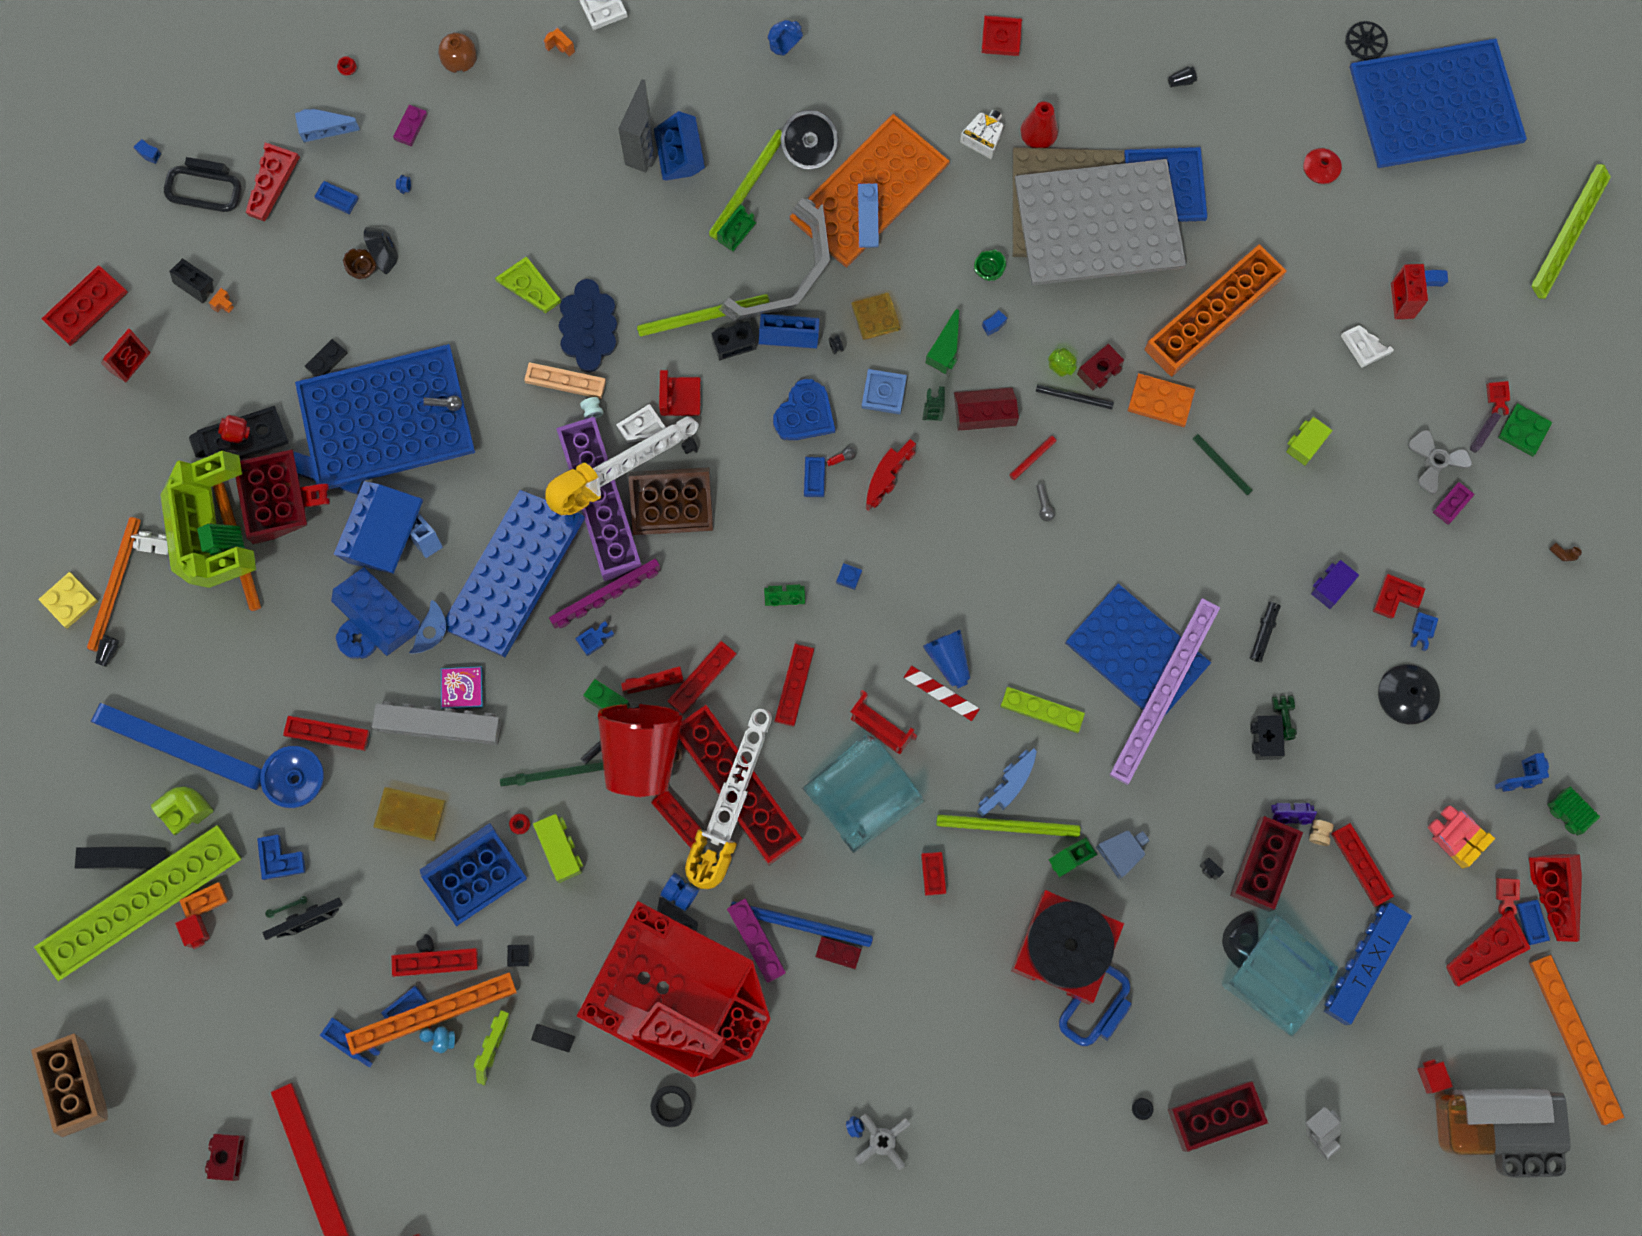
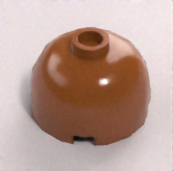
[438,33,477,73]

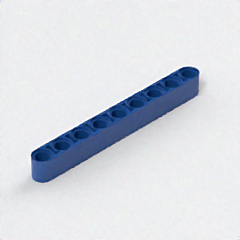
[91,703,262,791]

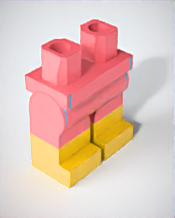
[1428,805,1495,869]

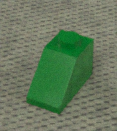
[1048,837,1097,877]

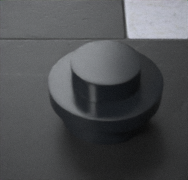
[1132,1098,1154,1120]

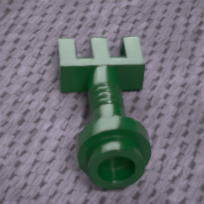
[1272,695,1297,741]

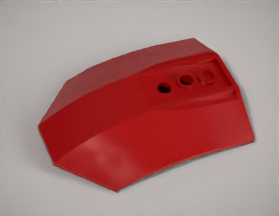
[577,901,770,1078]

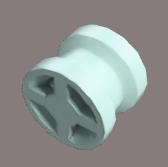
[580,397,604,419]

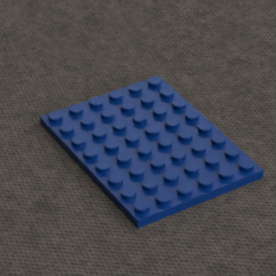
[1349,38,1527,168]
[295,344,476,489]

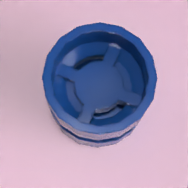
[660,873,700,911]

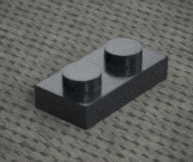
[305,339,348,377]

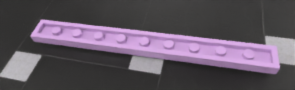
[1109,598,1220,785]

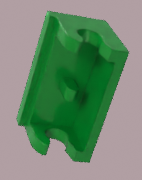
[717,204,756,252]

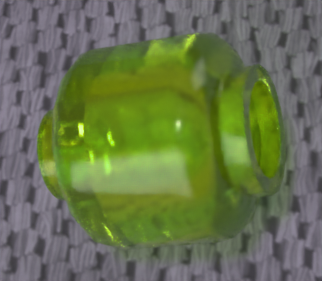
[1047,348,1077,377]

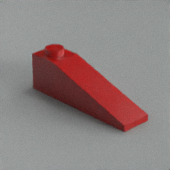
[1529,854,1582,942]

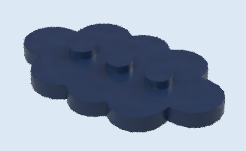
[558,279,618,373]

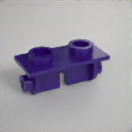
[1271,803,1317,825]

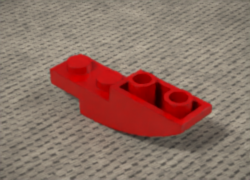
[866,439,916,511]

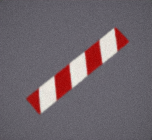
[904,666,980,721]

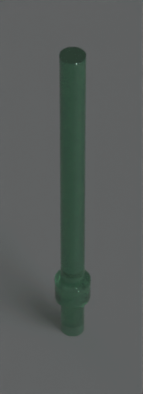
[500,762,604,787]

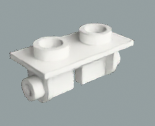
[131,531,169,555]

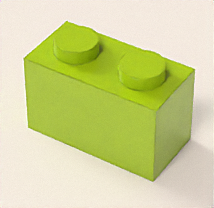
[1286,416,1333,466]

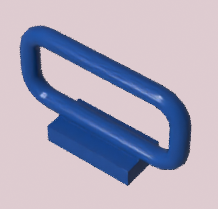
[1059,966,1132,1046]

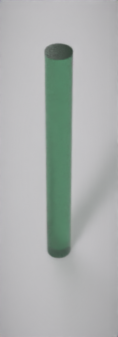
[1192,434,1253,496]

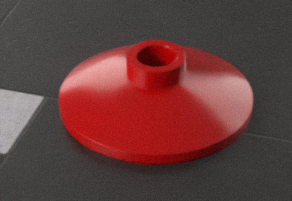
[1303,148,1342,184]

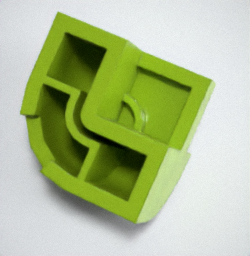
[151,786,214,836]

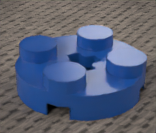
[335,620,377,659]

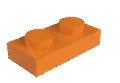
[179,882,229,918]

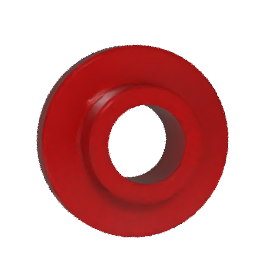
[337,56,357,76]
[509,814,530,835]

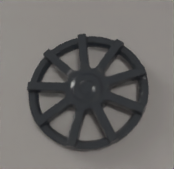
[1345,21,1388,61]

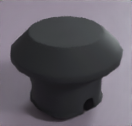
[681,437,698,454]
[416,934,434,952]

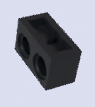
[711,321,756,361]

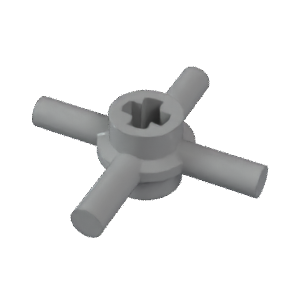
[854,1113,911,1171]

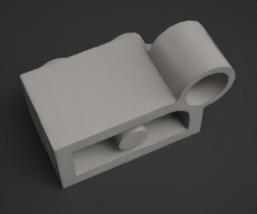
[1305,1107,1341,1160]

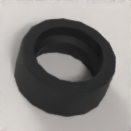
[531,1024,575,1053]
[650,1085,692,1127]

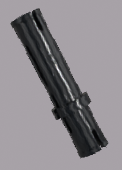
[1249,602,1281,663]

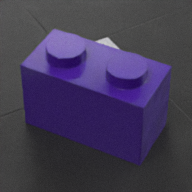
[1311,560,1359,609]

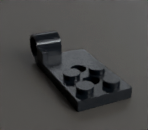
[189,406,288,459]

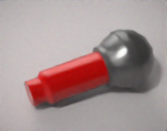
[826,447,856,466]

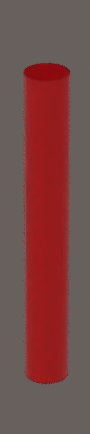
[1009,436,1057,480]

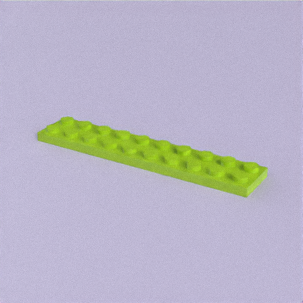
[34,825,242,981]

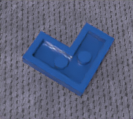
[257,835,306,880]

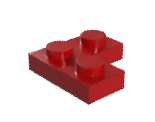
[1373,574,1426,619]

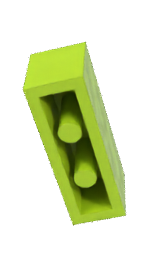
[533,814,583,883]

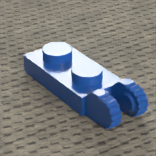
[319,1017,380,1067]

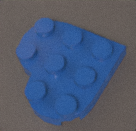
[773,379,835,440]

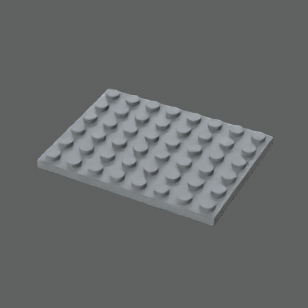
[1014,159,1186,286]

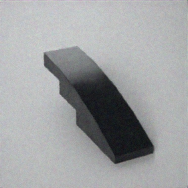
[74,847,166,870]

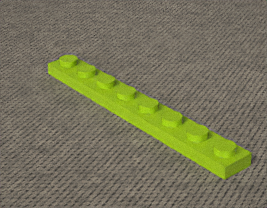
[1531,164,1611,299]

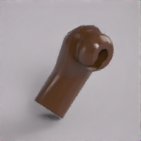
[1549,543,1582,561]

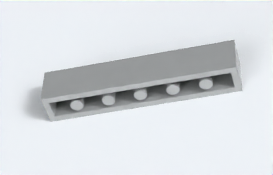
[372,701,501,745]

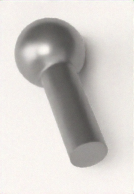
[423,395,462,411]
[1036,484,1055,521]

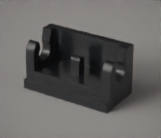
[169,258,214,303]

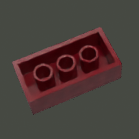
[1230,816,1303,912]
[1167,1081,1268,1152]

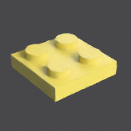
[38,572,98,629]

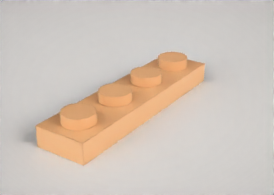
[524,362,606,399]

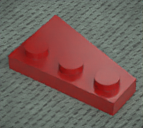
[621,666,684,695]

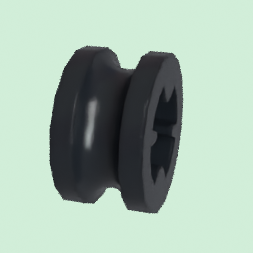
[828,335,844,354]

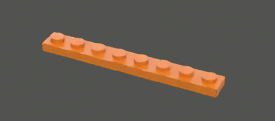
[1529,955,1625,1125]
[345,972,517,1055]

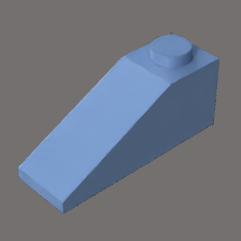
[295,109,360,142]
[857,184,879,248]
[409,513,443,558]

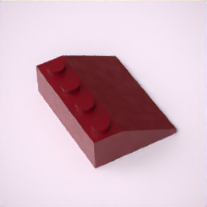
[235,449,308,544]

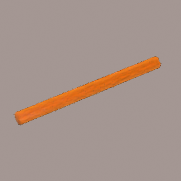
[213,482,261,611]
[87,517,141,652]

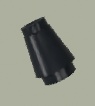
[1167,66,1197,88]
[95,635,119,667]

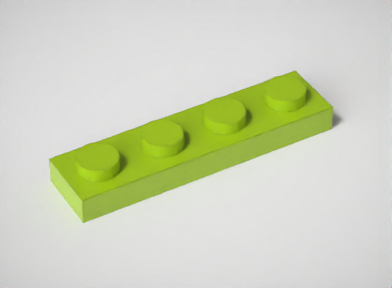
[1000,687,1085,734]

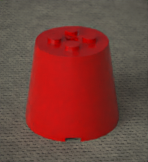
[598,704,682,797]

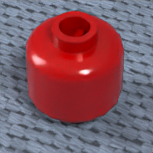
[218,415,250,444]

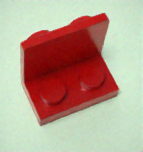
[659,370,701,416]

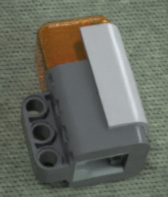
[1435,1088,1570,1178]

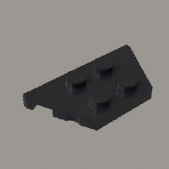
[262,897,343,940]

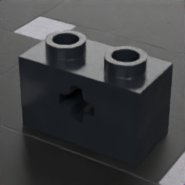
[1250,715,1285,760]

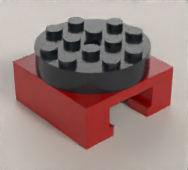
[1011,890,1125,1005]

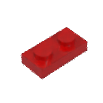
[921,852,946,896]

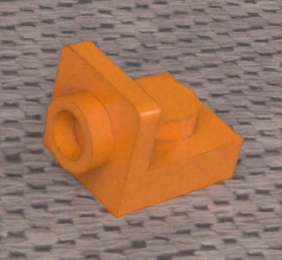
[544,28,575,57]

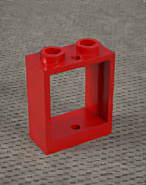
[1391,264,1428,320]

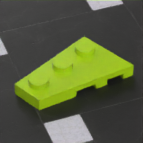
[495,256,561,313]
[473,1010,509,1086]

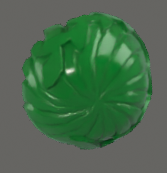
[974,249,1006,281]

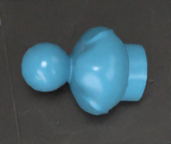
[419,1026,455,1054]

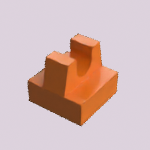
[209,288,234,313]

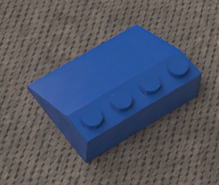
[334,481,423,574]
[420,823,527,926]

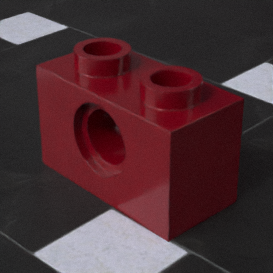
[1077,343,1124,391]
[205,1134,245,1181]

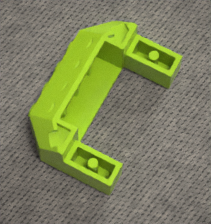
[160,451,256,588]

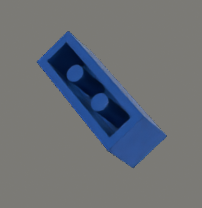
[759,314,819,349]

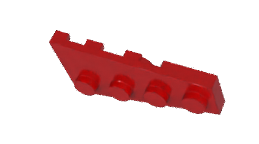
[246,142,300,222]
[1446,911,1531,987]
[632,1001,726,1059]

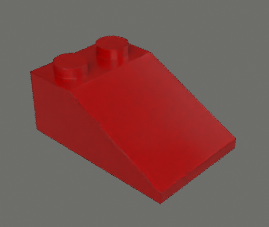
[101,328,151,383]

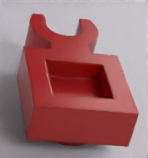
[1486,381,1510,417]
[1496,878,1520,915]

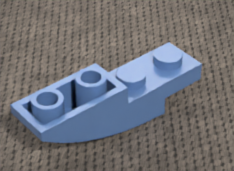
[977,749,1037,818]

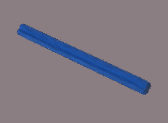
[731,901,873,947]

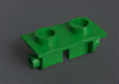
[764,584,805,606]

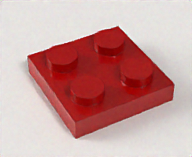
[981,16,1022,56]

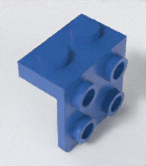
[1495,753,1549,792]

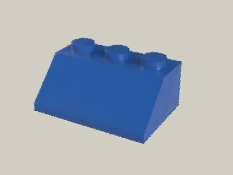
[654,111,705,181]

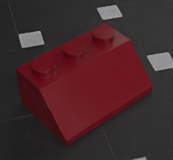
[954,388,1019,431]

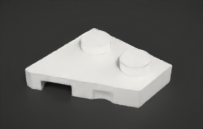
[579,0,627,30]
[616,404,666,443]

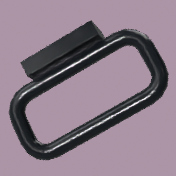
[164,157,241,212]

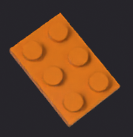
[1127,373,1195,427]

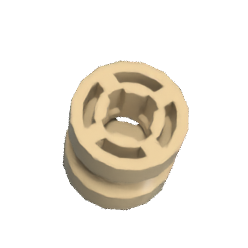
[1309,820,1334,846]

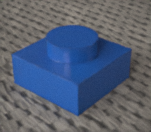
[836,563,862,590]

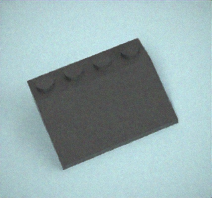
[618,79,655,173]

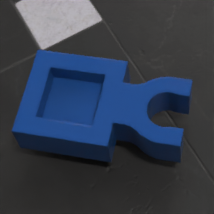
[1411,612,1438,651]
[575,621,614,656]

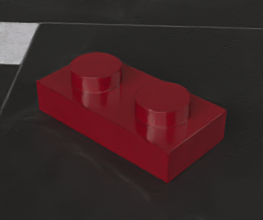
[815,937,861,970]

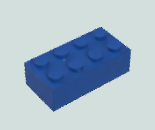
[331,567,420,656]

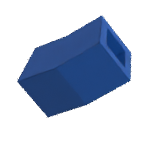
[134,139,161,164]
[1425,270,1448,287]
[982,310,1008,336]

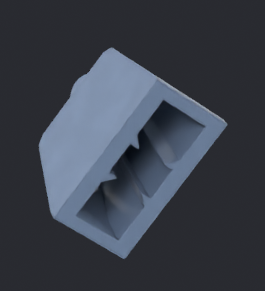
[1096,831,1149,879]

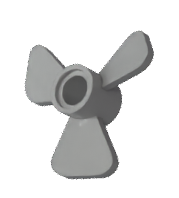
[1408,430,1472,494]

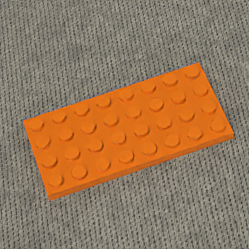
[790,114,950,268]

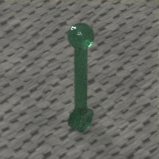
[265,896,308,918]

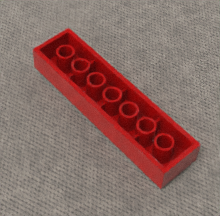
[678,705,802,866]

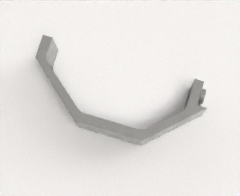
[719,197,830,322]

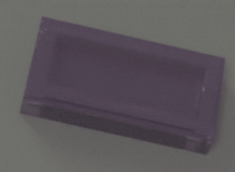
[1469,412,1501,453]

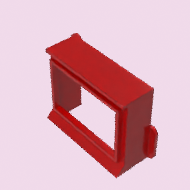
[850,690,917,755]

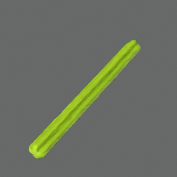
[709,130,782,240]
[637,294,770,336]
[936,815,1081,837]

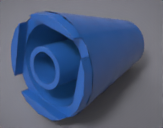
[923,630,970,689]

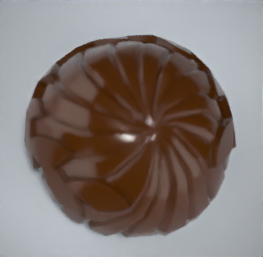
[343,248,377,279]

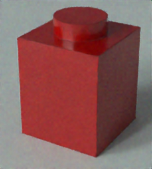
[175,914,210,949]
[1417,1059,1453,1093]

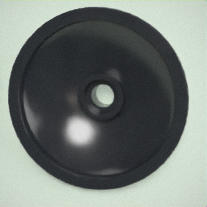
[781,110,838,169]
[1378,664,1440,725]

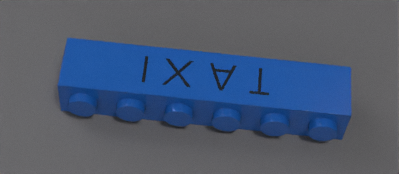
[1324,902,1412,1025]

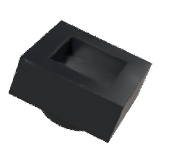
[1200,858,1224,880]
[507,945,530,967]

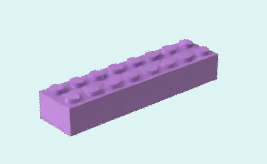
[556,417,642,581]

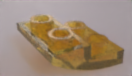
[851,293,900,340]

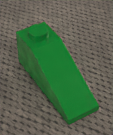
[925,309,959,374]

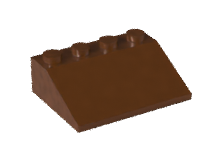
[628,467,713,535]

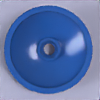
[260,746,324,808]

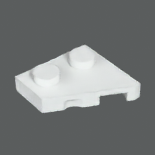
[1341,325,1394,368]

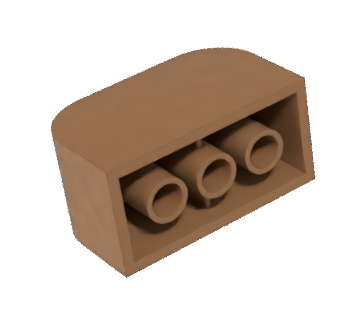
[31,1033,108,1137]

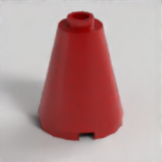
[1021,101,1058,149]

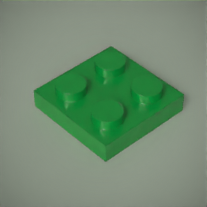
[1497,403,1553,457]

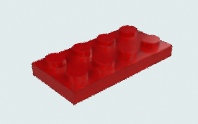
[41,265,128,346]

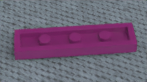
[727,898,786,983]

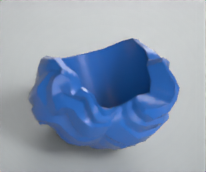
[767,20,803,56]

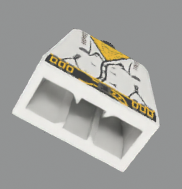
[960,110,1004,159]

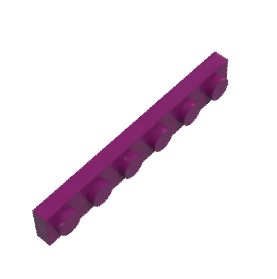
[549,558,661,629]

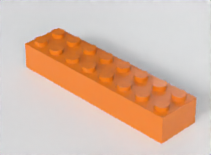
[1144,244,1287,377]

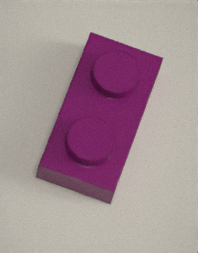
[393,105,428,147]
[1432,482,1475,525]

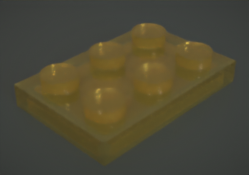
[373,787,446,842]

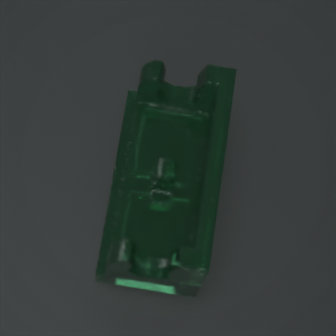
[922,386,945,421]

